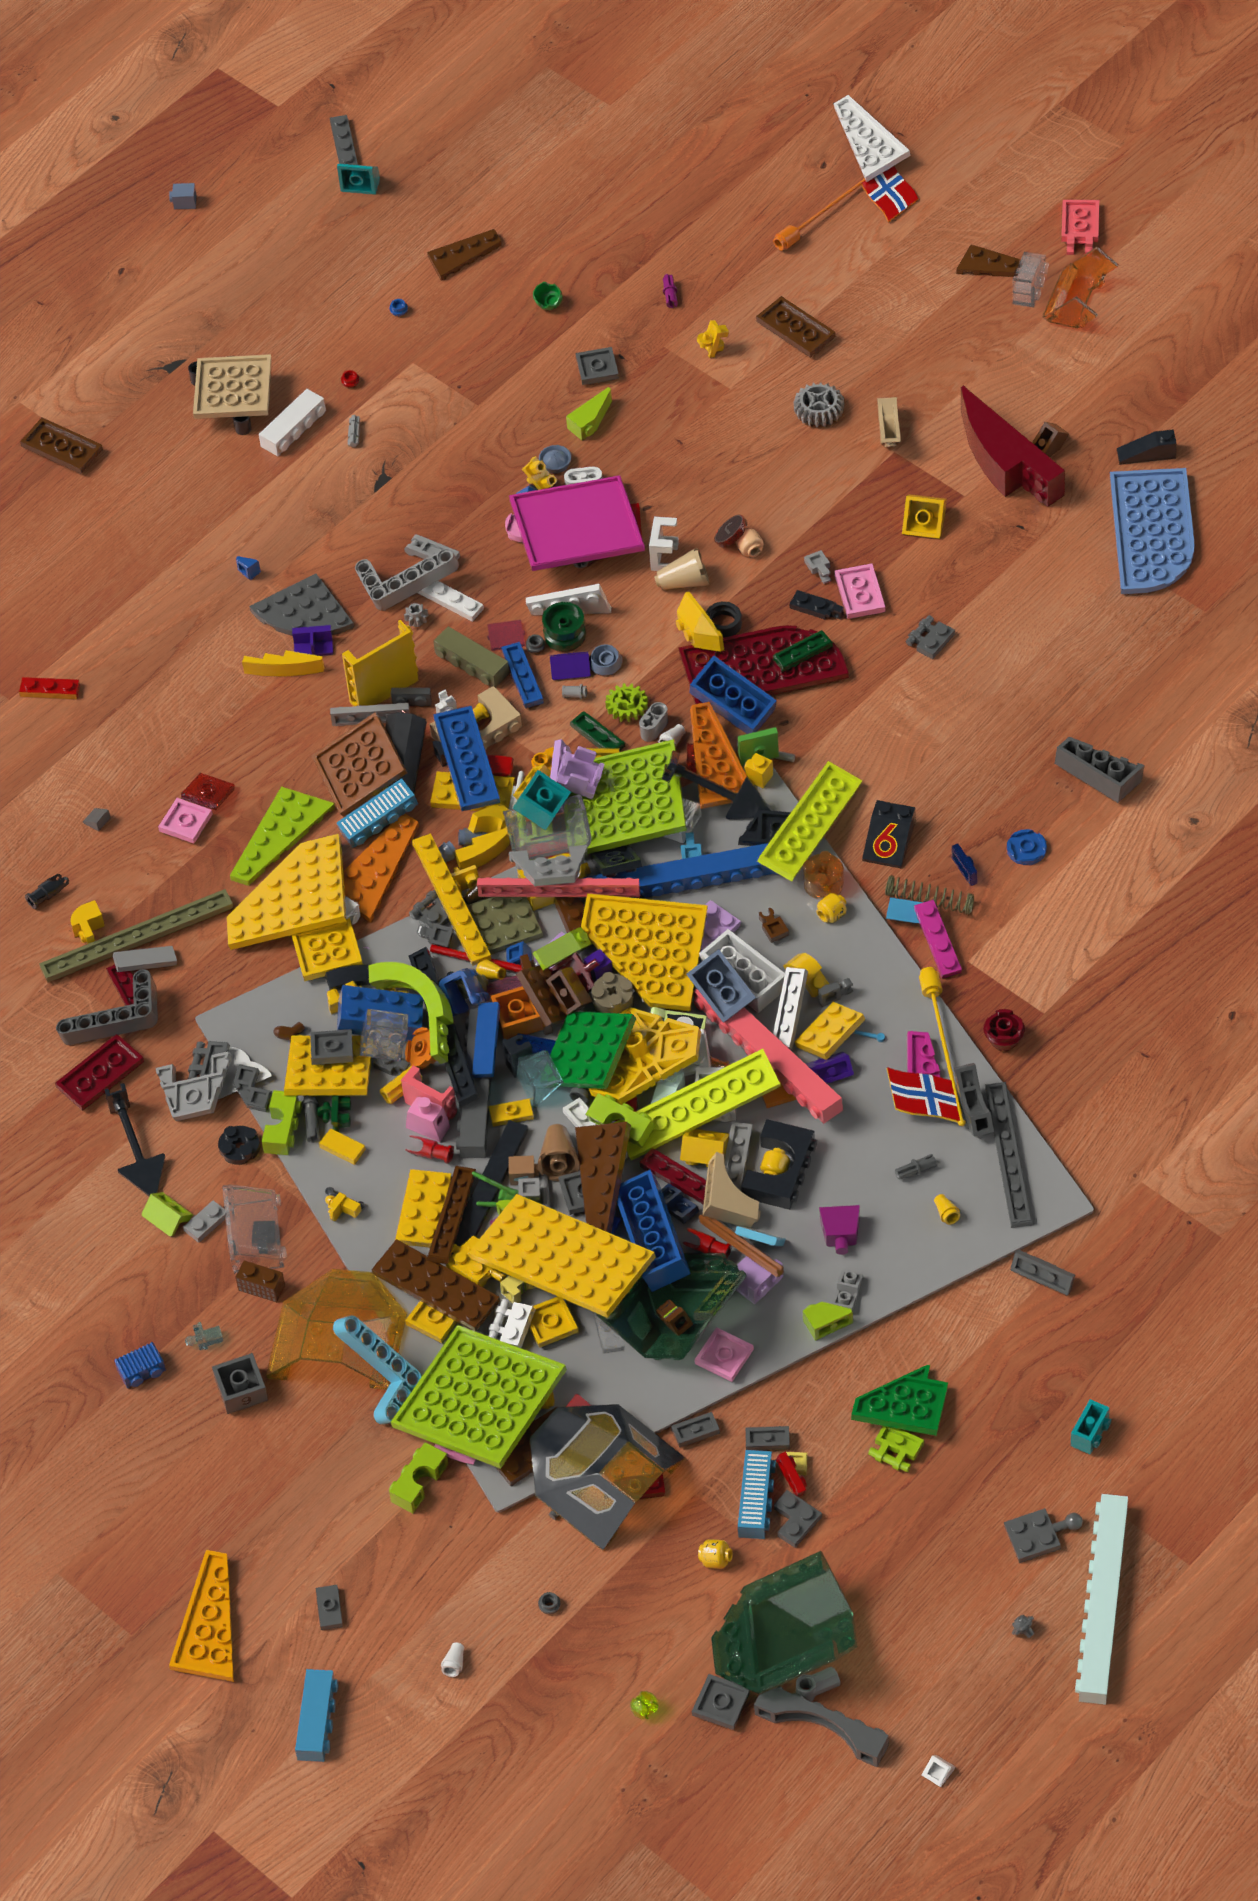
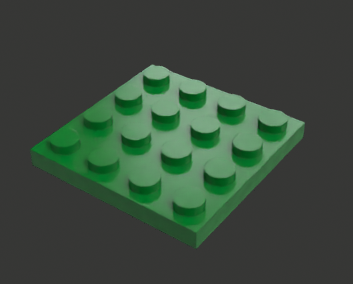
[539,1012,637,1089]

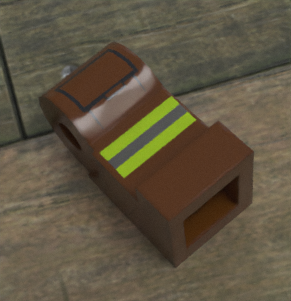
[655,1300,693,1336]

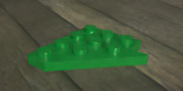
[851,1365,948,1436]

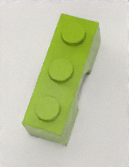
[262,1090,302,1155]
[585,1093,655,1148]
[389,1442,449,1514]

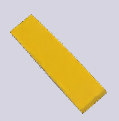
[242,650,325,677]

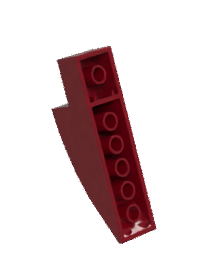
[961,385,1065,507]

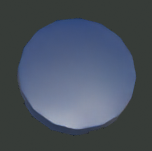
[1007,829,1047,865]

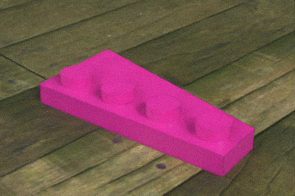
[907,1031,940,1077]

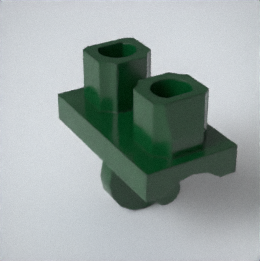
[317,1095,351,1132]

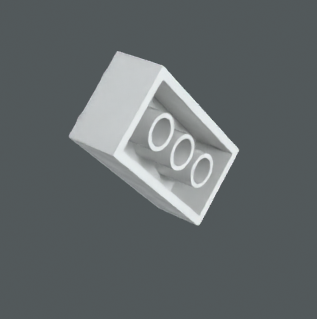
[699,929,785,1013]

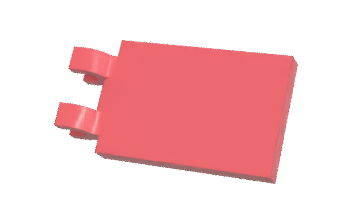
[1061,200,1099,255]

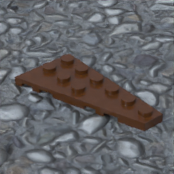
[575,1122,631,1233]

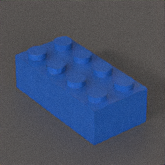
[689,656,777,734]
[337,985,423,1041]

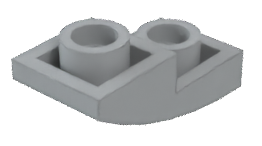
[831,1269,863,1312]

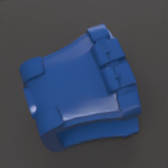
[439,968,490,1016]

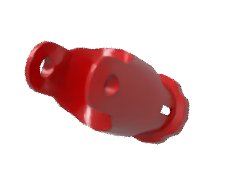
[405,1135,454,1164]
[683,1228,732,1259]

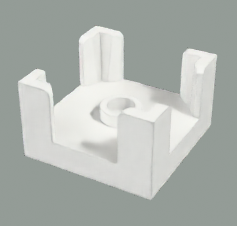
[649,517,679,571]

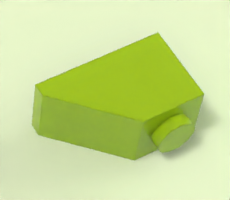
[803,1301,853,1341]

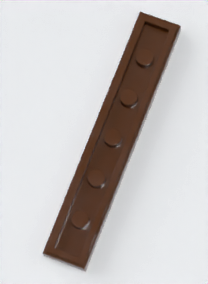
[427,1166,476,1265]

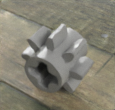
[404,603,428,627]

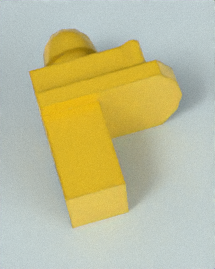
[325,1192,361,1221]

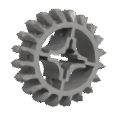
[794,382,844,427]

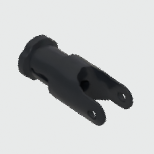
[25,874,69,909]

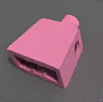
[406,1097,450,1142]

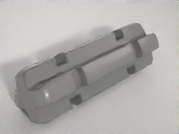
[348,415,360,448]

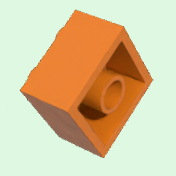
[491,986,544,1040]

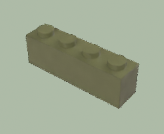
[433,626,509,688]

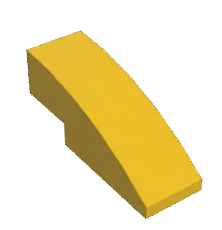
[455,827,512,870]

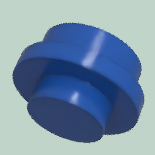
[389,299,408,316]

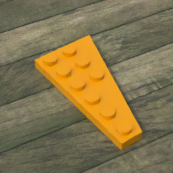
[169,1550,234,1682]

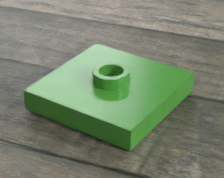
[738,727,779,766]

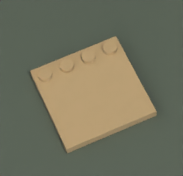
[193,354,272,419]

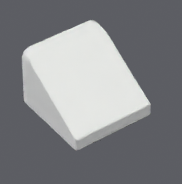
[922,1755,955,1787]

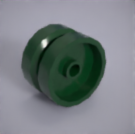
[542,602,586,652]

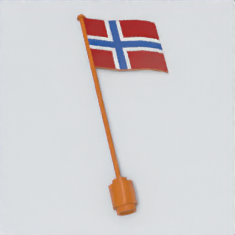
[773,166,918,251]

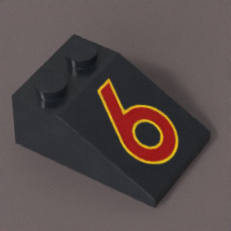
[862,800,916,869]

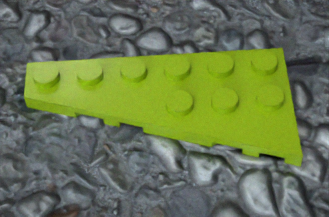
[230,786,335,886]

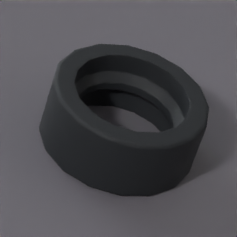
[706,601,742,638]

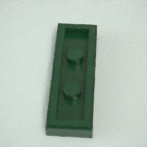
[773,630,833,672]
[570,711,625,750]

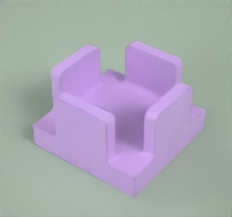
[556,746,604,799]

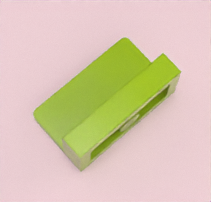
[142,1192,193,1237]

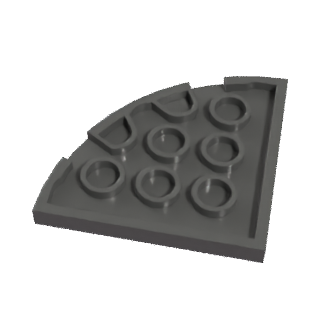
[249,574,354,636]

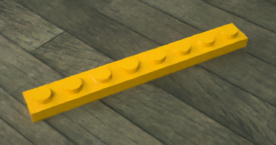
[412,833,491,966]

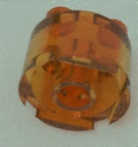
[803,851,844,899]

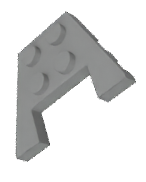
[509,845,587,886]
[156,1051,232,1121]

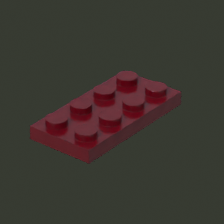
[55,1034,144,1111]

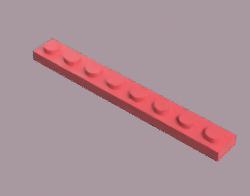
[477,877,640,897]

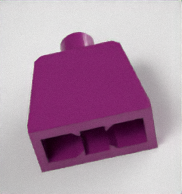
[819,1205,860,1255]

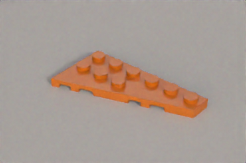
[690,702,747,809]
[343,813,419,923]

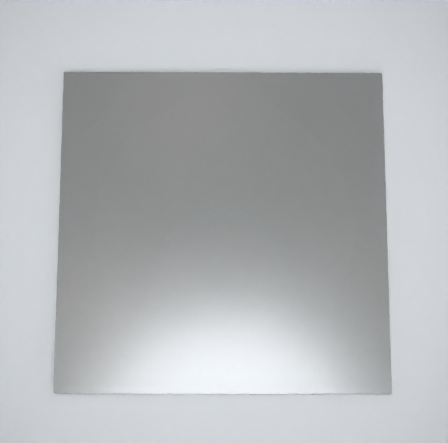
[195,765,1094,1513]

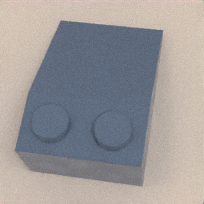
[686,949,756,1023]

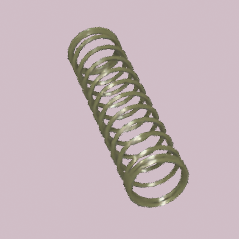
[885,875,974,915]

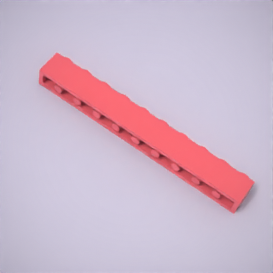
[693,988,843,1124]

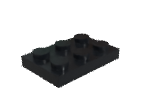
[590,844,642,877]

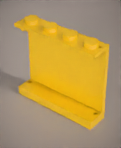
[342,620,419,706]

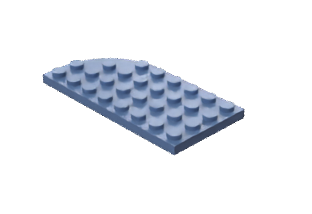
[1110,468,1194,594]

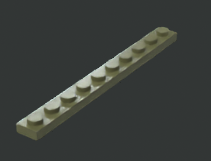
[39,889,234,983]

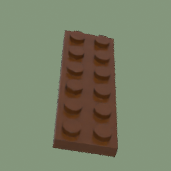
[371,1239,500,1332]

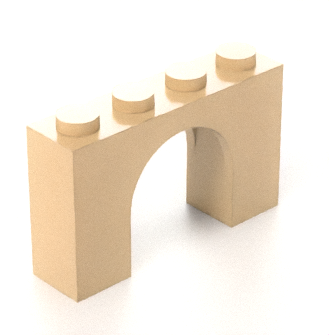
[429,686,522,750]

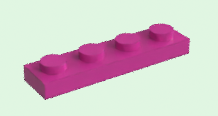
[914,899,962,979]

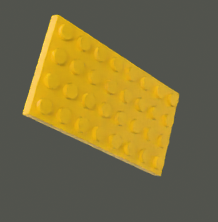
[468,1194,656,1318]

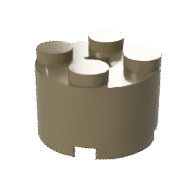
[592,972,634,1013]

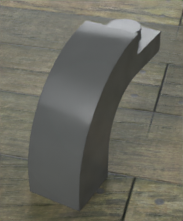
[954,1063,994,1137]

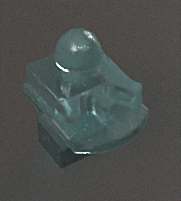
[185,1322,223,1350]

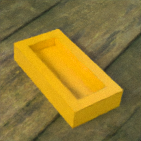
[319,1128,366,1165]

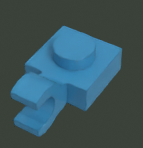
[681,832,702,859]

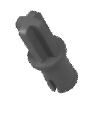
[895,1154,937,1179]

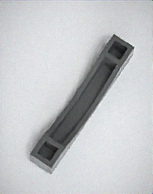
[754,1683,889,1767]

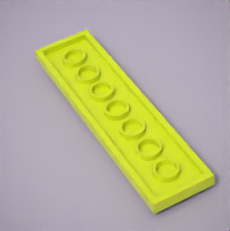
[757,761,862,881]
[614,1049,781,1160]

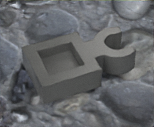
[818,978,853,1007]

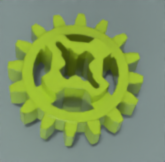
[605,683,648,722]

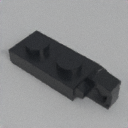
[789,590,844,620]

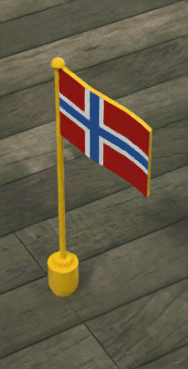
[886,967,966,1126]

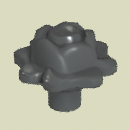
[1012,1615,1034,1638]

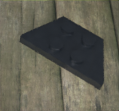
[738,810,815,851]

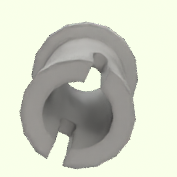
[562,684,587,700]

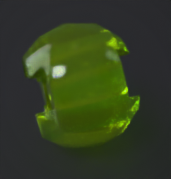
[630,1691,659,1720]

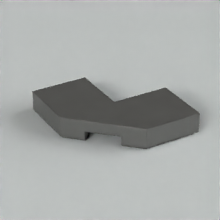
[233,1064,272,1112]

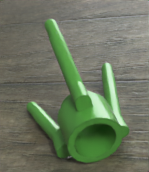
[472,1171,519,1207]

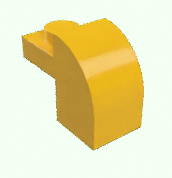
[71,900,105,944]
[783,953,829,998]

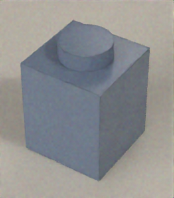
[169,183,197,209]

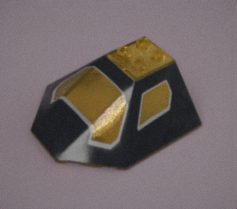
[529,1404,685,1551]

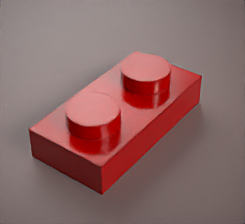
[776,1451,807,1497]

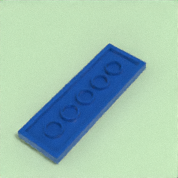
[433,706,500,812]

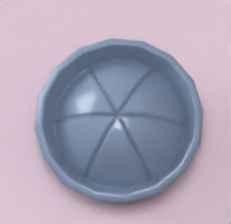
[539,445,571,474]
[589,644,622,675]

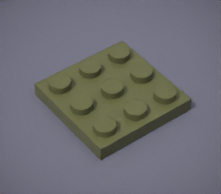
[467,897,543,955]

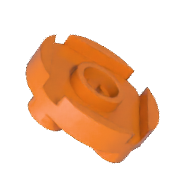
[405,1027,436,1069]

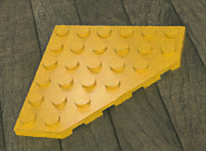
[227,834,346,950]
[581,893,708,1011]

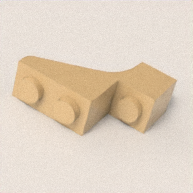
[877,397,901,447]

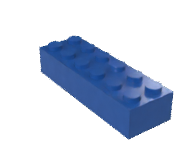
[617,1170,691,1292]

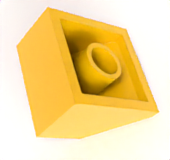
[902,494,947,539]
[680,1129,730,1167]

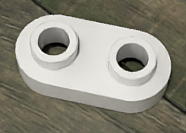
[564,467,602,485]

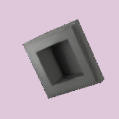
[83,808,111,831]

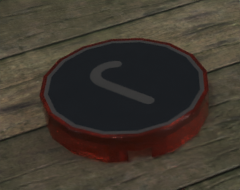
[714,514,748,548]

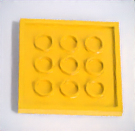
[284,1035,374,1096]

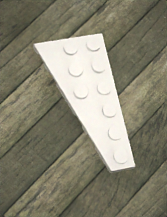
[834,95,911,182]

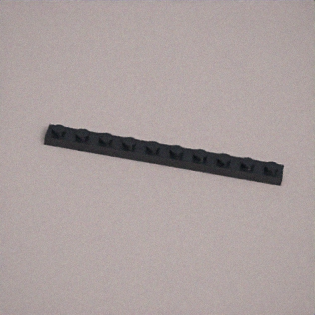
[408,947,480,1107]

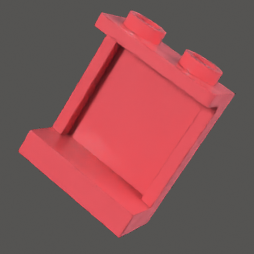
[401,1065,457,1121]

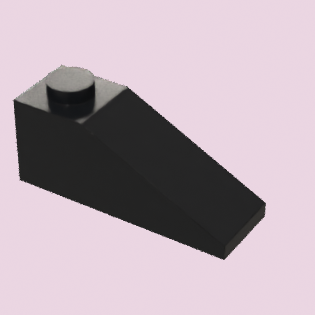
[1116,429,1177,465]

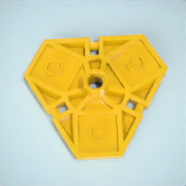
[589,1007,701,1105]

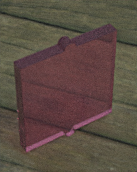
[487,620,525,651]

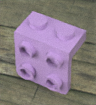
[735,1256,783,1305]

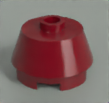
[983,1009,1025,1051]

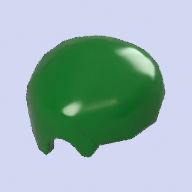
[533,282,562,310]

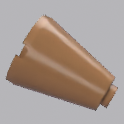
[538,1124,580,1181]

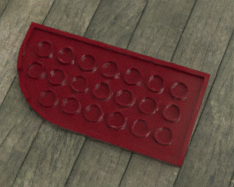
[678,625,849,704]

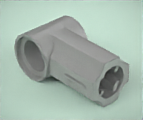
[796,1667,840,1702]

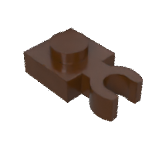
[759,908,789,943]

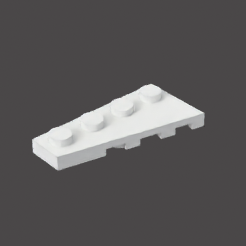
[526,584,611,615]

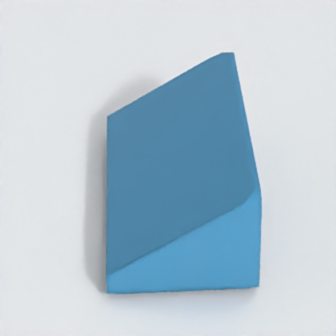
[886,897,923,924]

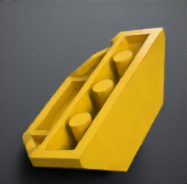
[676,591,724,652]

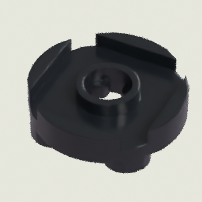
[218,1126,260,1165]

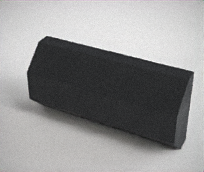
[385,712,427,794]

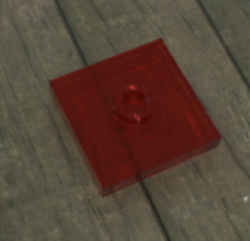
[181,773,235,810]

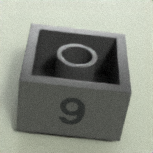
[212,1353,268,1414]

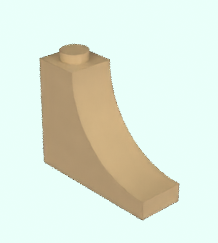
[702,1152,761,1228]

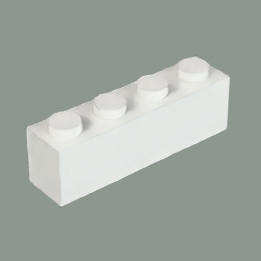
[259,389,326,456]

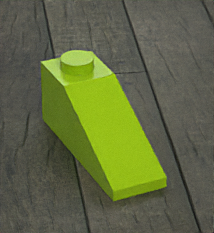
[566,387,612,441]
[532,927,592,970]

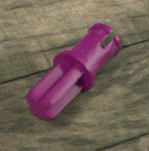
[663,274,678,308]

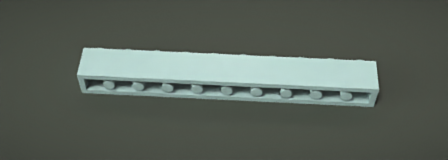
[1075,1494,1128,1705]

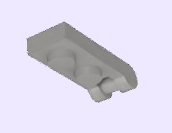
[404,535,460,560]

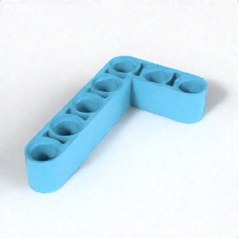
[333,1316,422,1425]

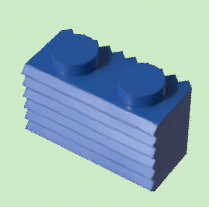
[114,1342,166,1388]

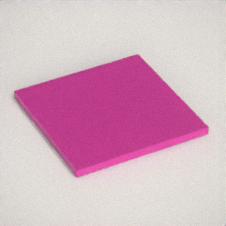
[509,475,645,571]

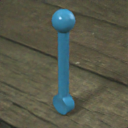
[853,1030,885,1042]

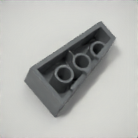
[1054,737,1145,803]

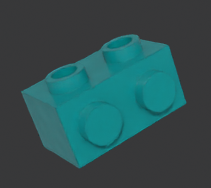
[1071,1399,1111,1454]

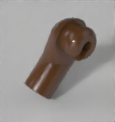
[273,1022,305,1041]

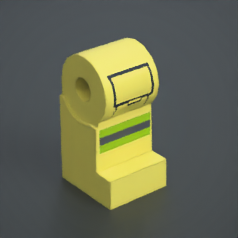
[500,1275,535,1304]

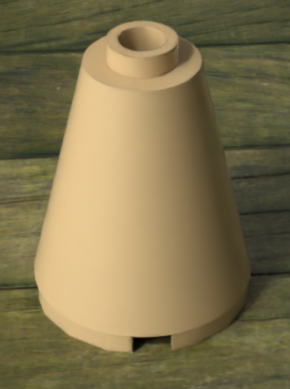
[654,548,709,590]

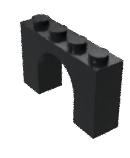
[741,1119,817,1210]

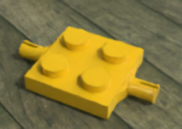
[446,1236,506,1286]

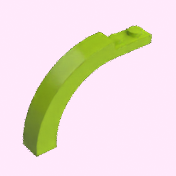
[369,962,453,1064]

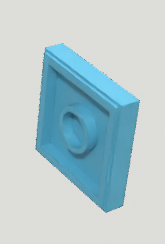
[735,1226,786,1247]

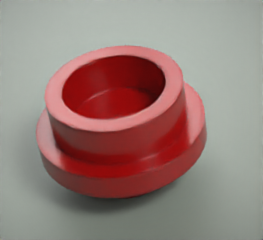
[341,370,360,387]

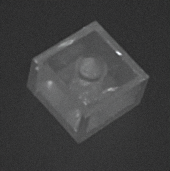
[360,1009,408,1062]

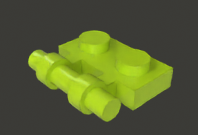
[868,1426,924,1472]

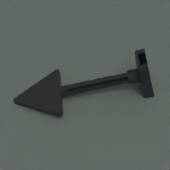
[662,750,772,819]
[104,1083,165,1197]

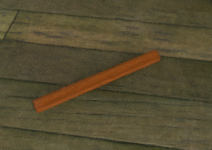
[698,1215,785,1277]

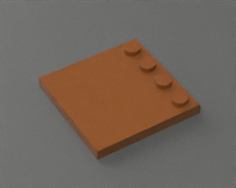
[312,712,407,817]

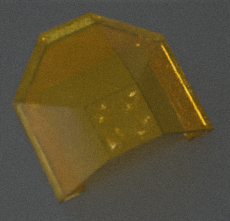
[266,1269,407,1390]

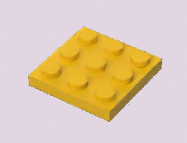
[292,918,363,982]

